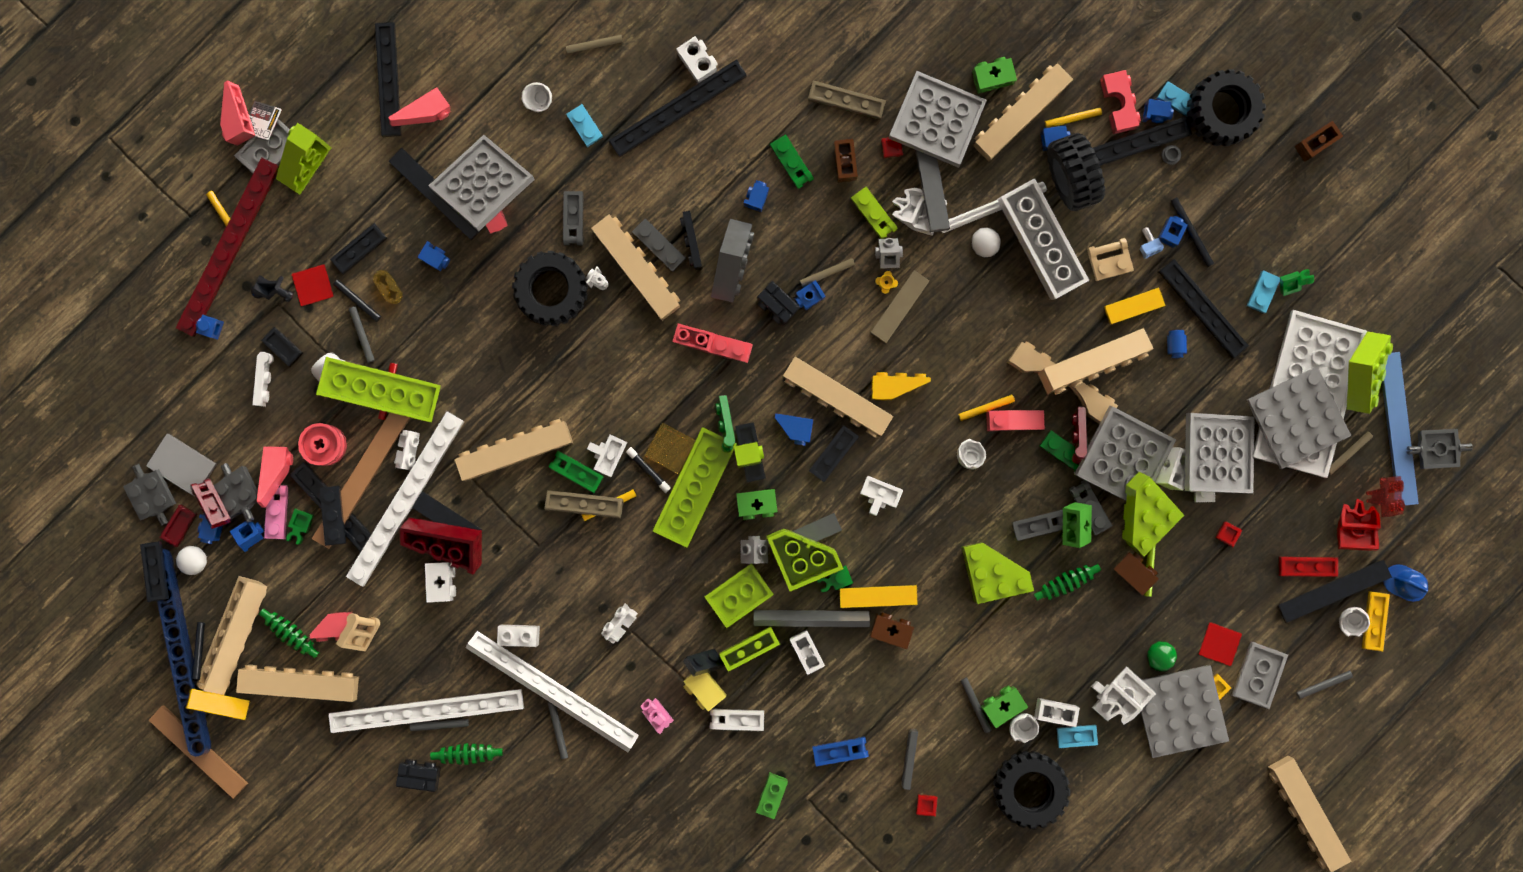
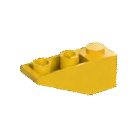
[871,372,931,400]

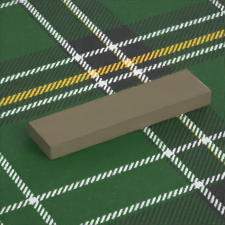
[808,80,886,120]
[871,270,929,344]
[544,490,623,519]

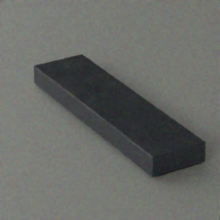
[412,491,482,530]

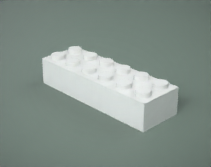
[997,178,1089,300]

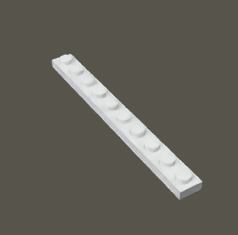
[346,412,464,587]
[466,631,639,752]
[329,689,524,733]

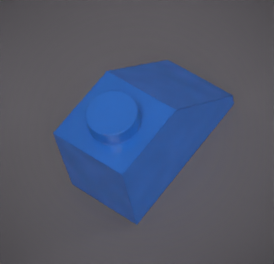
[775,413,813,446]

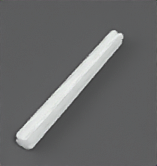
[942,182,1047,233]

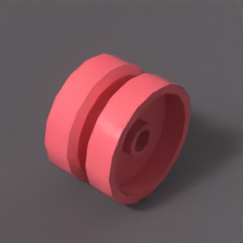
[298,423,347,466]

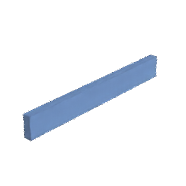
[1382,352,1419,506]

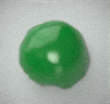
[1147,641,1177,672]

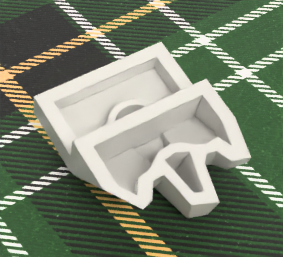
[892,187,947,236]
[1101,666,1156,724]

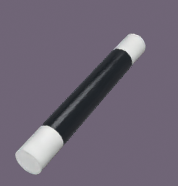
[626,447,671,493]

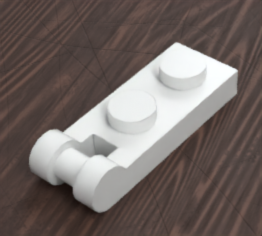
[253,352,274,407]
[710,709,764,731]

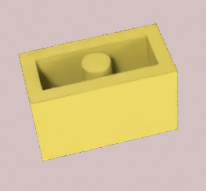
[683,672,726,712]

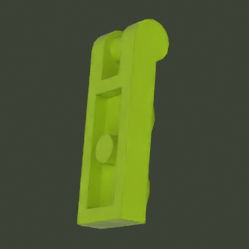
[851,186,898,239]

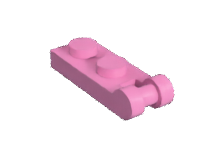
[264,485,288,539]

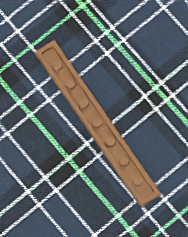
[312,413,411,549]

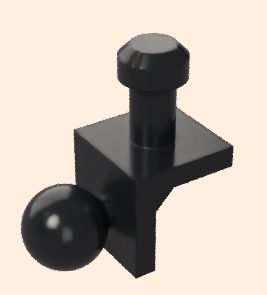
[251,275,294,302]

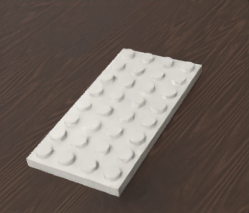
[1253,310,1367,478]

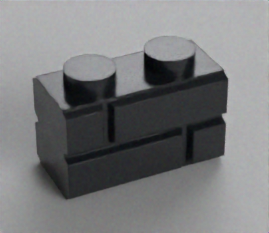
[757,281,800,325]
[396,759,441,792]

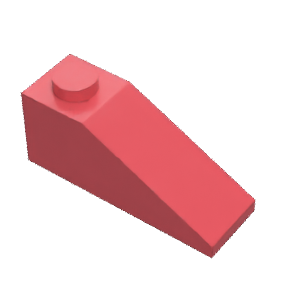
[220,81,256,146]
[388,87,451,126]
[986,410,1045,431]
[257,447,293,508]

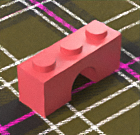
[1100,70,1141,134]

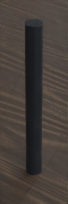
[1171,197,1214,267]

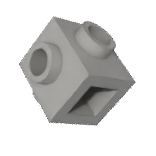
[875,238,903,268]
[741,536,768,564]

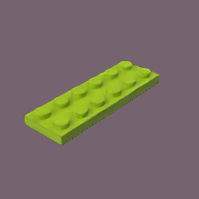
[316,357,441,423]
[653,427,737,548]

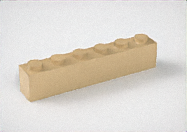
[973,63,1073,162]
[591,214,680,321]
[1038,328,1154,395]
[783,357,894,438]
[454,419,573,481]
[195,576,267,695]
[236,665,359,702]
[1268,756,1351,872]

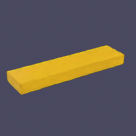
[840,585,917,608]

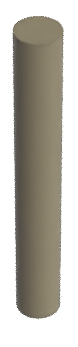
[566,35,623,54]
[800,258,855,287]
[1329,432,1373,475]

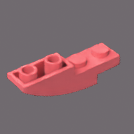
[673,324,753,363]

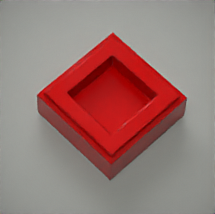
[881,137,903,158]
[1215,521,1243,547]
[916,794,938,817]

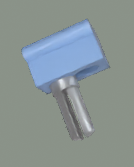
[1140,227,1164,259]

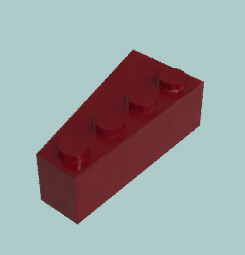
[400,518,482,575]

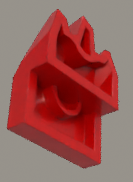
[1337,499,1381,551]

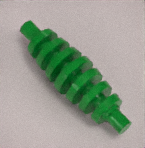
[1034,564,1101,601]
[259,609,319,659]
[430,743,503,765]

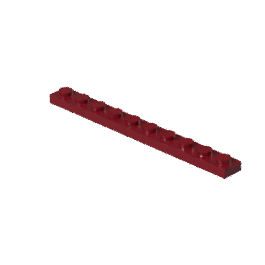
[175,157,279,337]

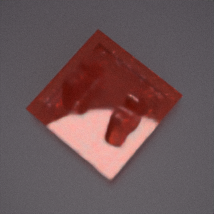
[1366,476,1405,517]

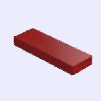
[1279,557,1338,577]

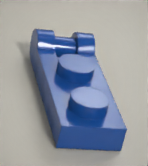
[812,737,869,766]

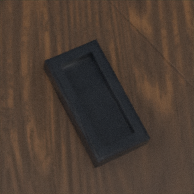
[261,327,303,367]

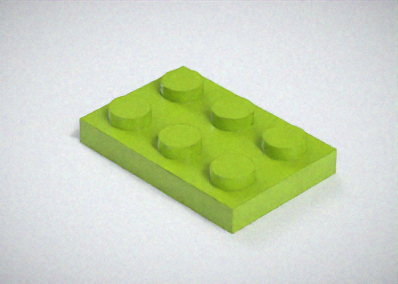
[705,564,774,628]

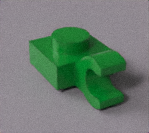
[1280,269,1314,296]

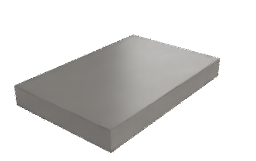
[234,119,290,173]
[146,434,217,497]
[1231,641,1288,709]

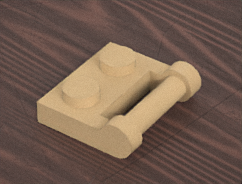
[1087,238,1134,281]
[336,613,380,652]

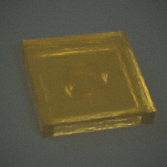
[645,423,696,474]

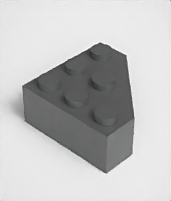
[711,219,754,302]

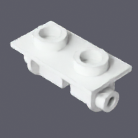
[586,267,608,290]
[394,430,420,470]
[601,603,638,644]

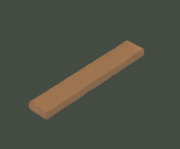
[149,705,248,799]

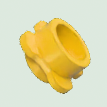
[875,271,898,294]

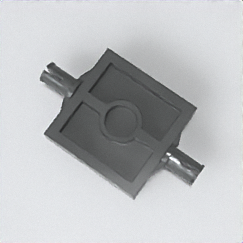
[1406,429,1473,469]
[213,463,258,523]
[123,464,176,526]

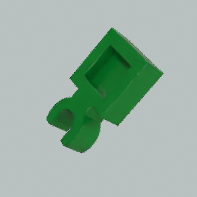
[286,509,315,545]
[817,565,853,592]

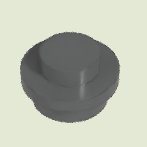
[1162,145,1181,165]

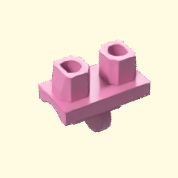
[641,698,674,734]

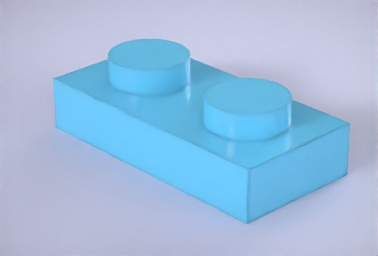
[1156,81,1191,117]
[566,104,603,147]
[1247,270,1280,313]
[1057,725,1098,748]

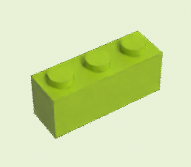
[734,442,764,468]
[719,626,780,672]

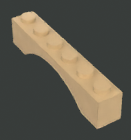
[1007,341,1118,425]

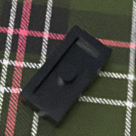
[683,649,724,677]

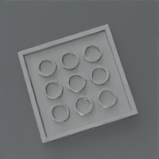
[889,71,987,168]
[428,135,535,231]
[1247,366,1351,469]
[1074,405,1176,501]
[1185,413,1254,493]
[1141,665,1229,758]

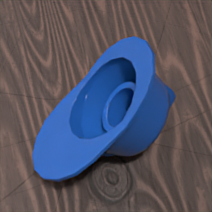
[1383,565,1428,602]

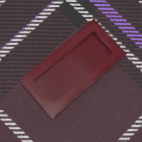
[159,504,198,547]

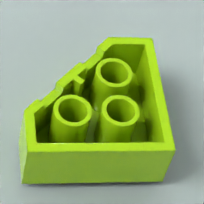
[276,123,331,195]
[1347,331,1393,414]
[1122,472,1184,556]
[767,529,843,591]
[962,543,1034,604]

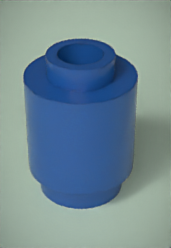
[1167,330,1187,358]

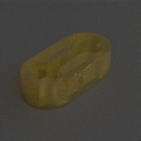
[373,270,403,304]

